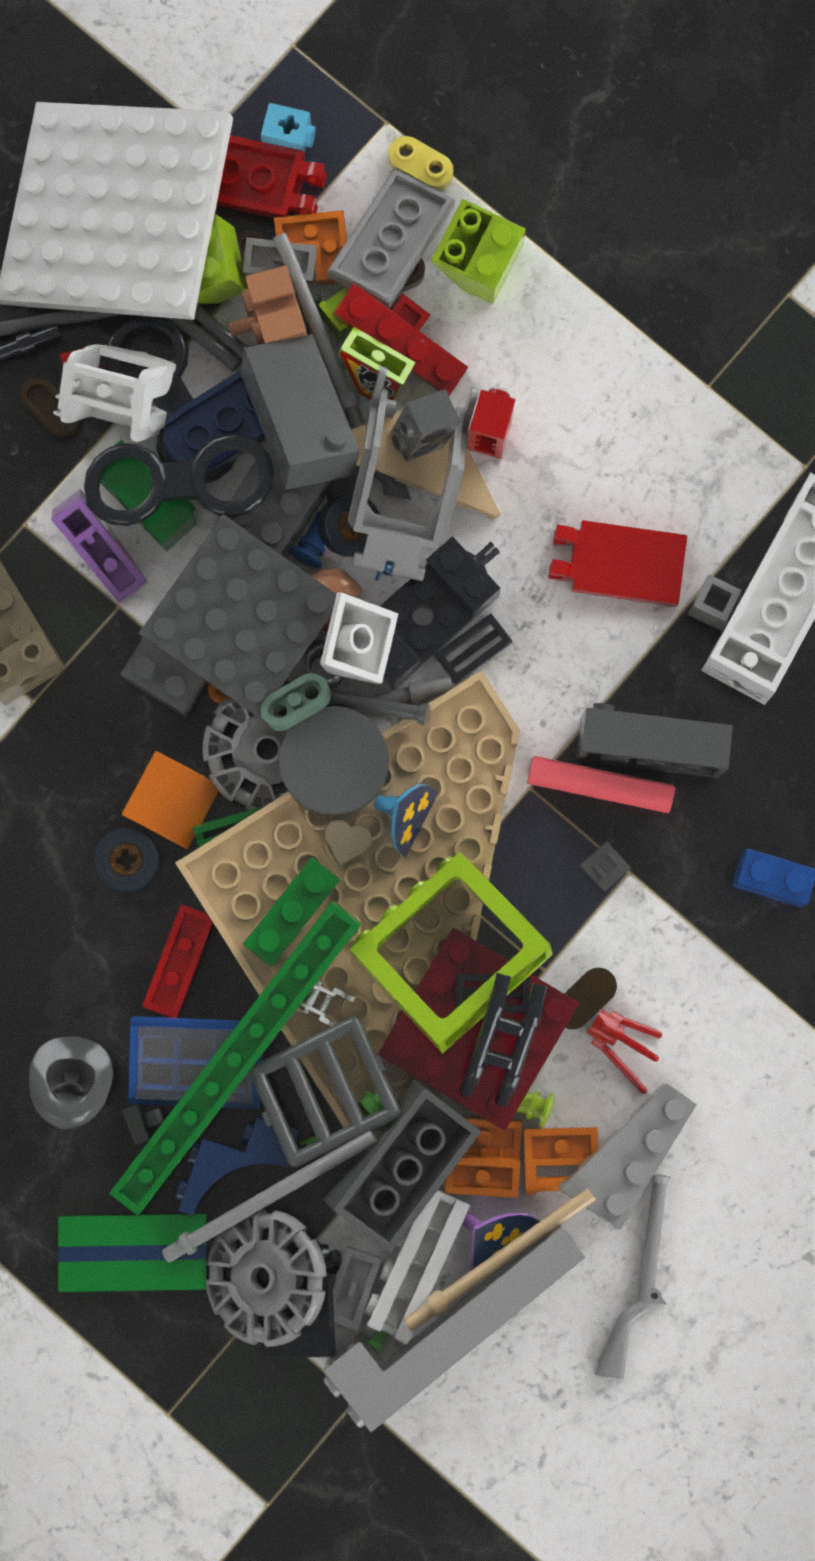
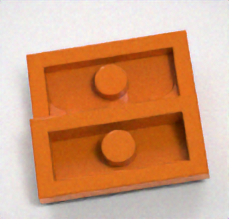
[121,751,219,850]
[444,1115,522,1198]

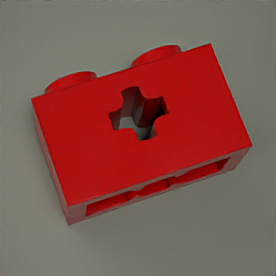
[468,388,516,459]

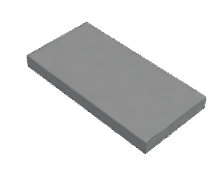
[327,168,455,309]

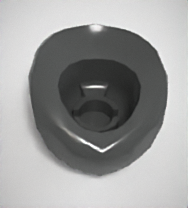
[29,1036,113,1130]

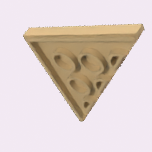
[351,410,501,520]

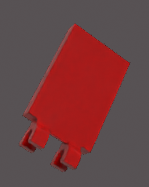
[216,135,327,218]
[548,520,687,607]

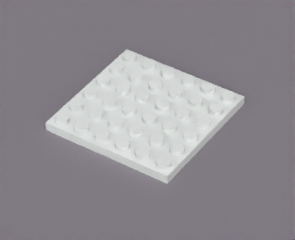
[0,102,233,320]

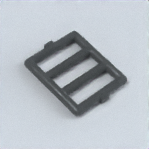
[250,1016,401,1168]

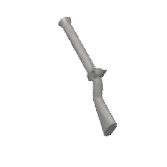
[595,1174,671,1379]

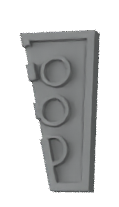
[557,1084,697,1230]

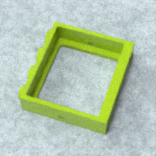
[350,852,553,1054]

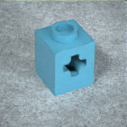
[261,103,316,153]

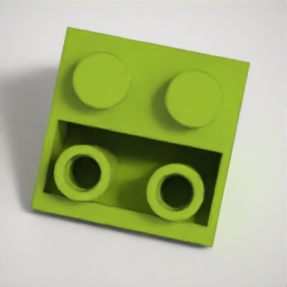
[431,199,526,304]
[197,214,248,304]

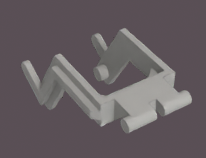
[347,366,479,581]

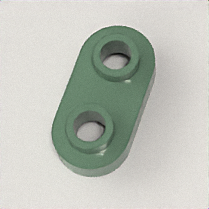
[261,673,331,731]

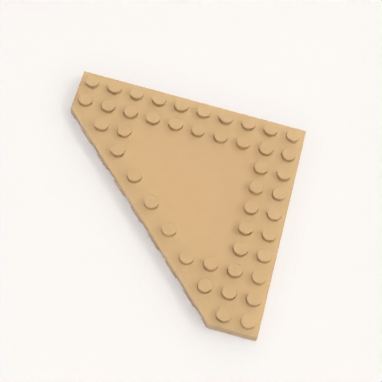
[175,670,520,1132]

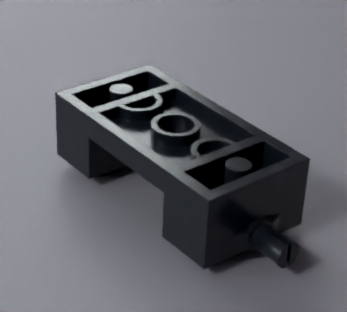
[352,536,501,690]

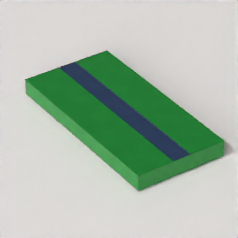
[58,1213,208,1292]

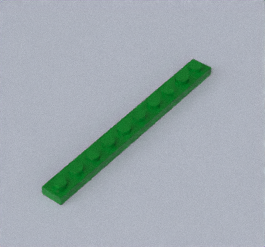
[109,901,362,1216]

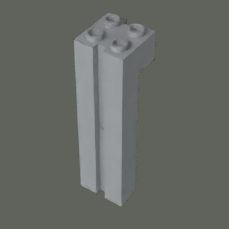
[323,1226,585,1432]

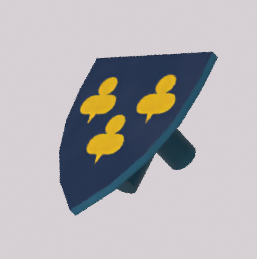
[374,784,438,858]

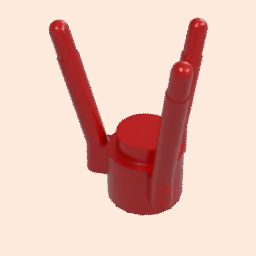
[587,1009,662,1094]

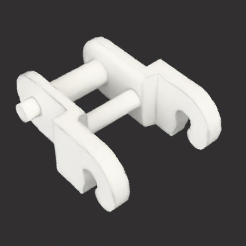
[300,981,355,1027]

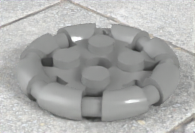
[202,685,311,810]
[206,1209,327,1347]

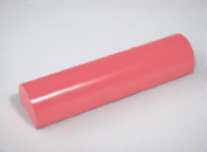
[527,756,676,814]

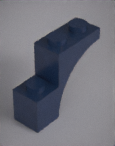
[175,1117,301,1215]

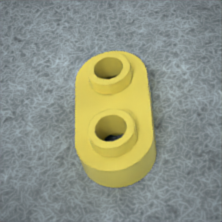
[389,136,453,191]

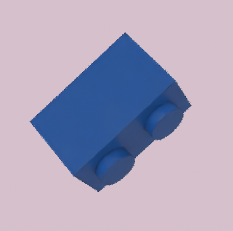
[731,848,815,908]

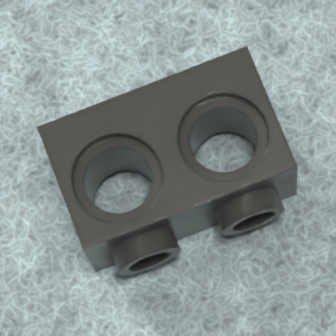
[391,389,460,462]

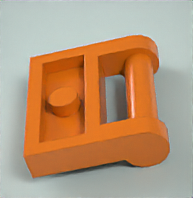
[523,1127,598,1196]

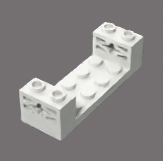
[701,473,815,705]

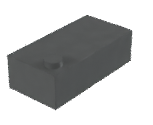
[241,334,359,490]
[576,703,733,778]
[323,1079,481,1253]

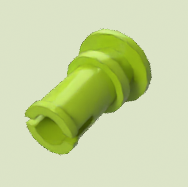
[517,1091,554,1128]

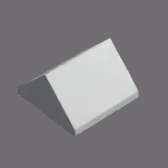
[320,592,398,684]

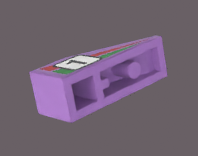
[51,489,147,603]

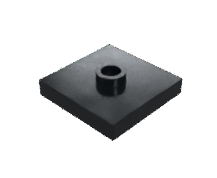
[259,1279,336,1358]

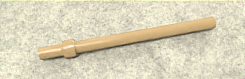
[404,1188,596,1331]

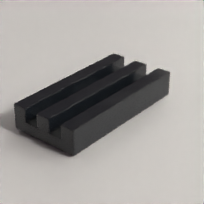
[434,613,513,685]
[455,973,530,1014]

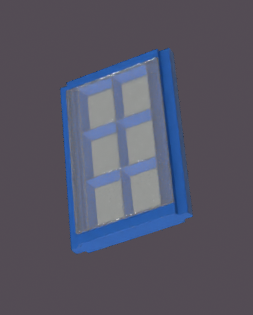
[128,1016,263,1109]

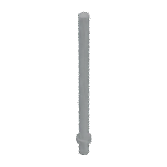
[162,1130,378,1263]

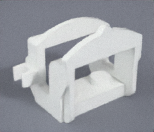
[53,344,176,442]

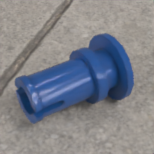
[289,511,326,569]

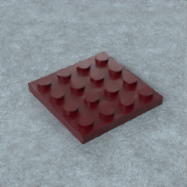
[377,927,579,1131]

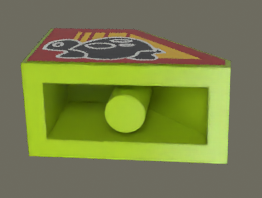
[338,327,415,401]

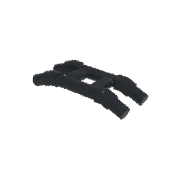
[459,973,548,1106]

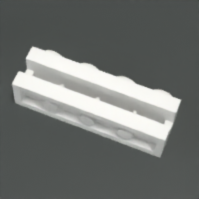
[364,1189,470,1345]

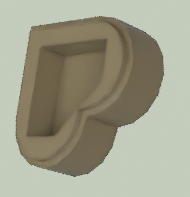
[324,820,372,866]

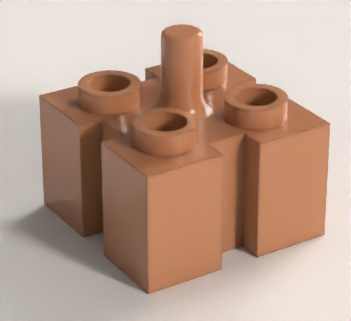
[229,265,307,345]

